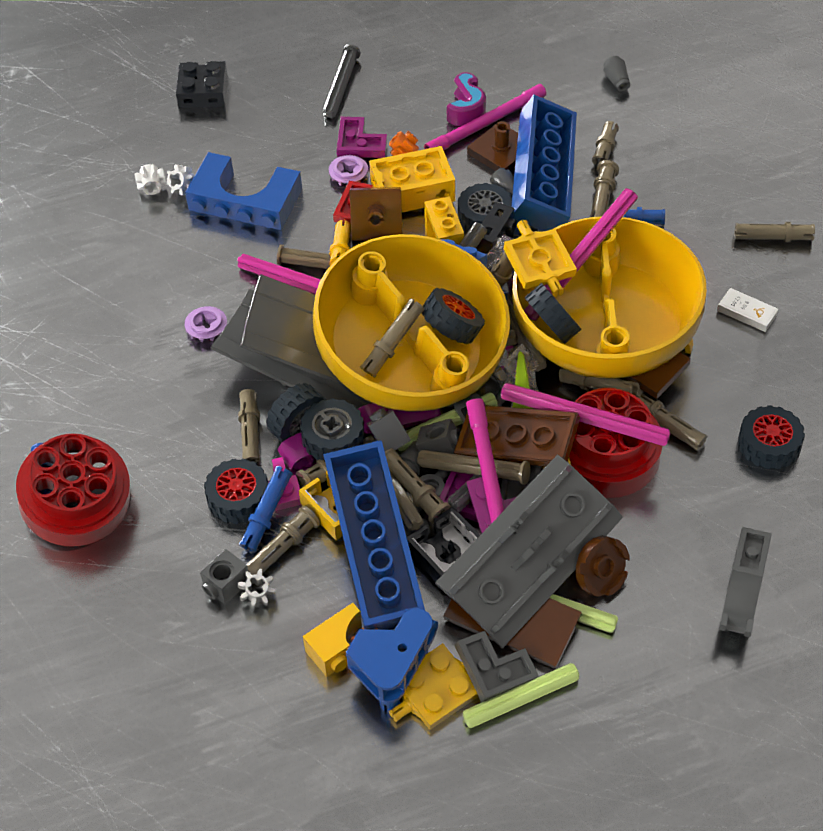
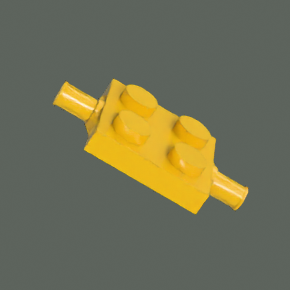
[503,220,577,297]
[389,643,479,730]

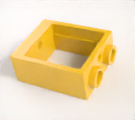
[424,196,464,245]

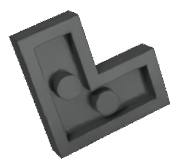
[454,631,539,702]

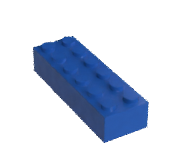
[511,94,577,231]
[323,440,425,630]

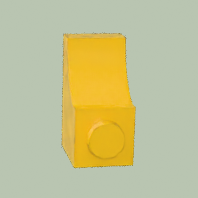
[303,603,362,677]

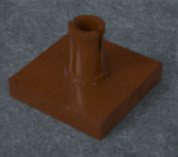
[467,121,518,171]
[350,187,402,241]

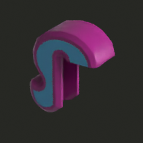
[446,72,486,126]

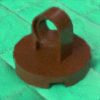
[576,535,630,597]

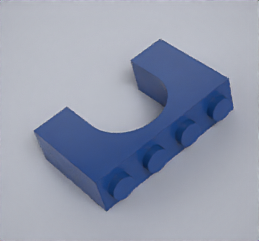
[185,152,302,230]

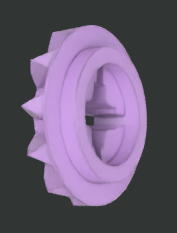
[329,155,368,186]
[184,306,227,342]

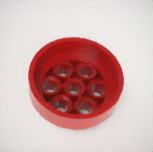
[569,388,663,498]
[16,434,130,547]

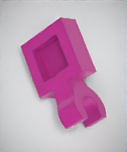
[268,457,302,511]

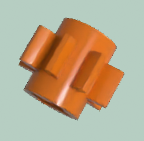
[389,131,419,156]

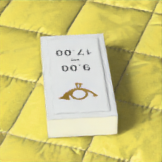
[717,288,779,332]

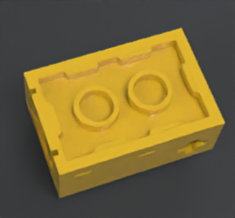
[369,146,455,212]

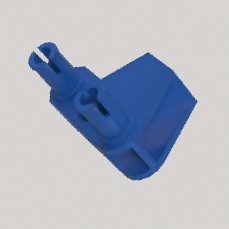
[346,608,438,713]

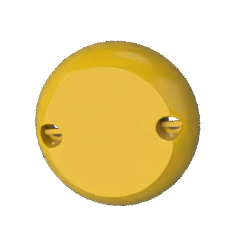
[512,216,707,378]
[313,234,510,411]

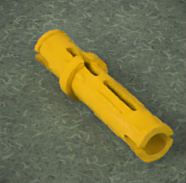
[329,220,351,266]

